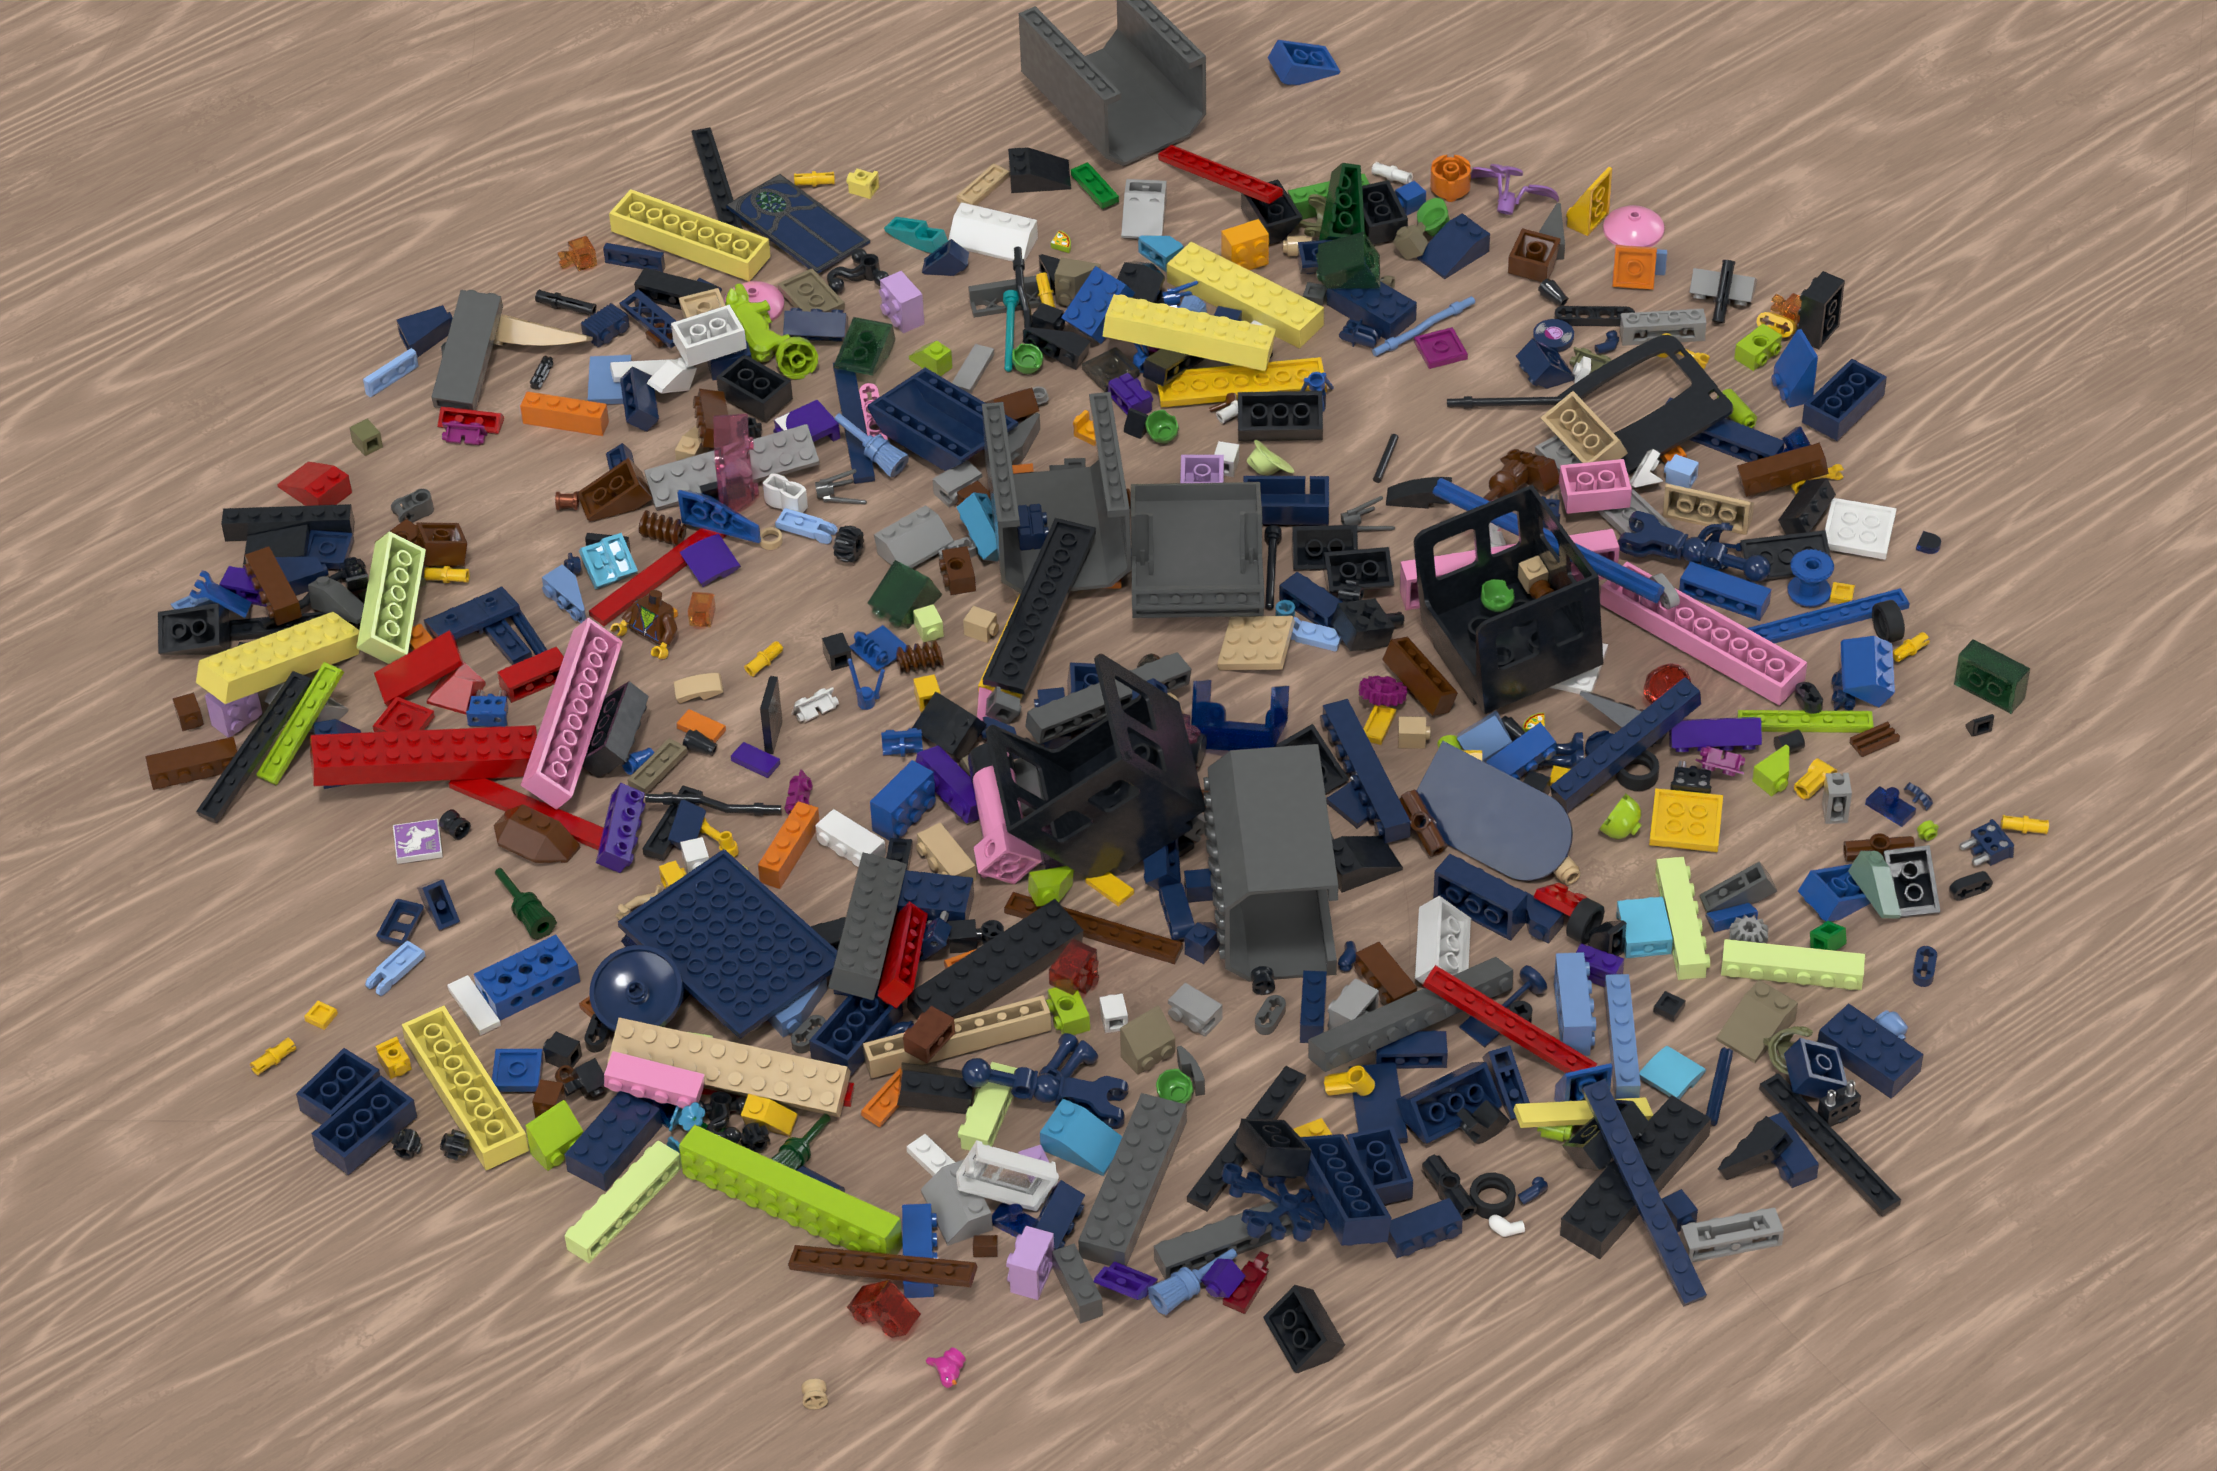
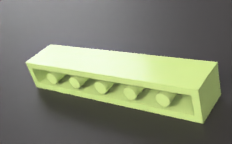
[1655,857,1710,980]
[1721,939,1865,990]
[564,1141,682,1263]

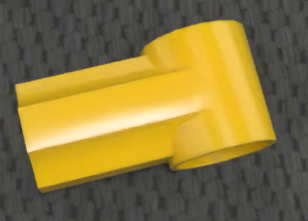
[1794,758,1837,800]
[1324,1066,1375,1096]

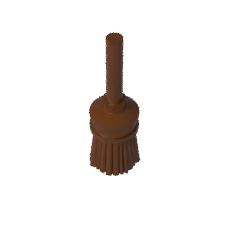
[1483,460,1529,502]

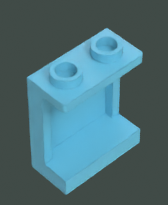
[1616,897,1673,958]

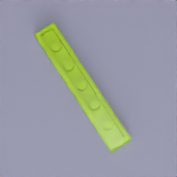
[256,662,344,786]
[1737,710,1874,733]

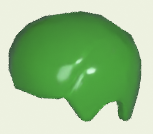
[1012,343,1043,374]
[1145,410,1179,444]
[1481,579,1514,612]
[1156,1069,1194,1104]

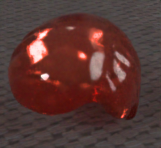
[1643,663,1691,704]

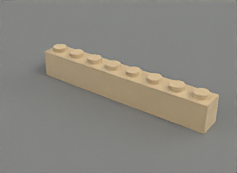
[863,995,1051,1079]

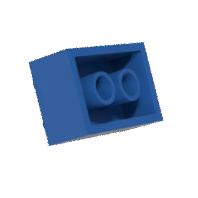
[1061,266,1135,344]
[870,760,936,840]

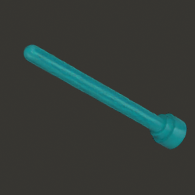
[1003,290,1019,372]

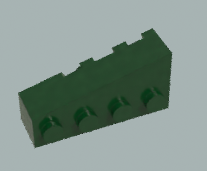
[1319,163,1365,245]

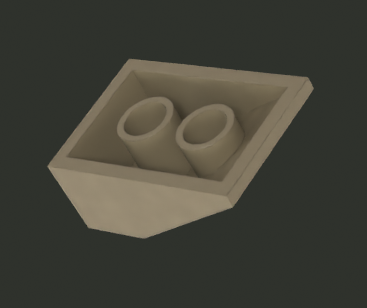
[1716,980,1798,1063]

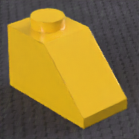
[741,1094,798,1137]

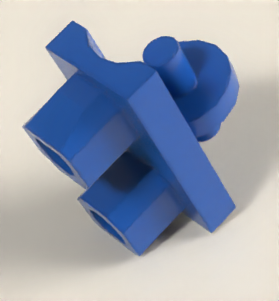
[881,728,923,757]

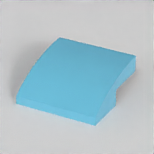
[579,533,638,589]
[1639,1046,1706,1100]

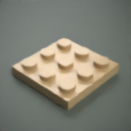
[1217,616,1295,670]

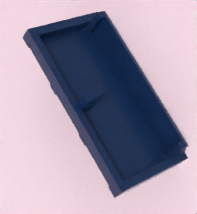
[424,586,521,640]

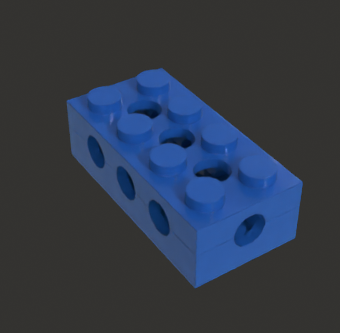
[474,934,580,1021]

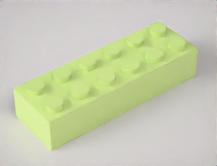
[356,531,426,664]

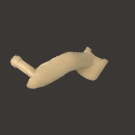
[615,885,662,920]

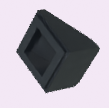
[1124,408,1148,439]
[1965,714,1994,737]

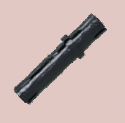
[1712,260,1736,323]
[535,289,597,316]

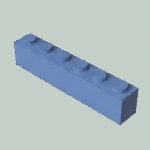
[1604,974,1641,1099]

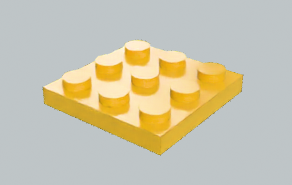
[1649,788,1723,852]

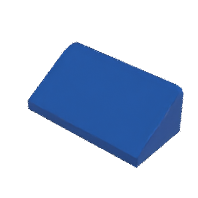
[1705,903,1758,932]

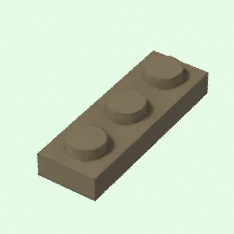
[627,738,687,795]

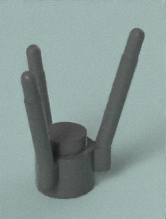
[815,469,867,504]
[1340,496,1395,531]

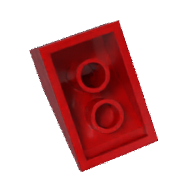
[277,461,352,506]

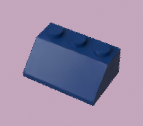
[1840,636,1895,708]

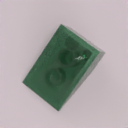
[834,317,896,376]

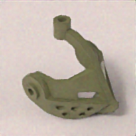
[1298,194,1327,237]
[1763,1026,1813,1075]

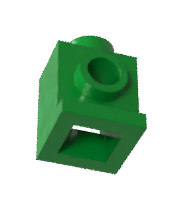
[1810,921,1847,951]

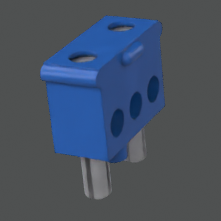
[466,690,508,727]

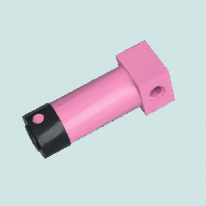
[968,743,1042,884]

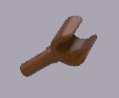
[1209,393,1237,412]

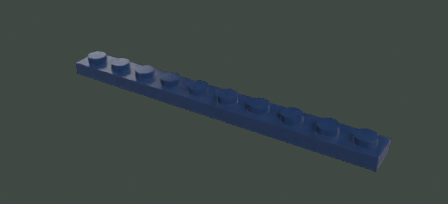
[1582,1079,1707,1307]

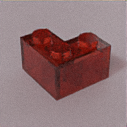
[1049,939,1099,995]
[847,1280,921,1338]

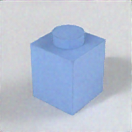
[1664,454,1699,488]

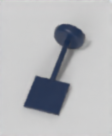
[1459,965,1547,1048]

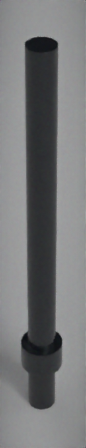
[1447,396,1565,409]

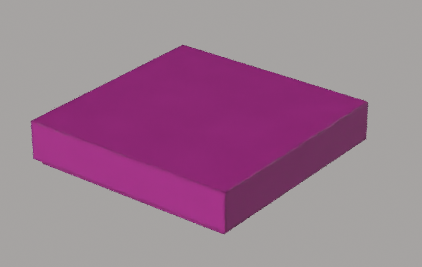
[1414,327,1468,369]

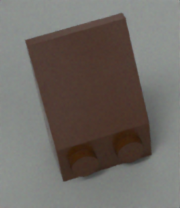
[578,458,653,522]

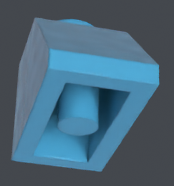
[1138,235,1184,272]

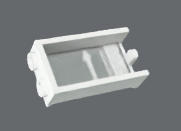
[956,1140,1059,1212]

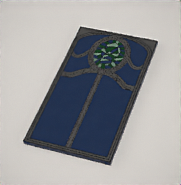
[726,174,871,274]

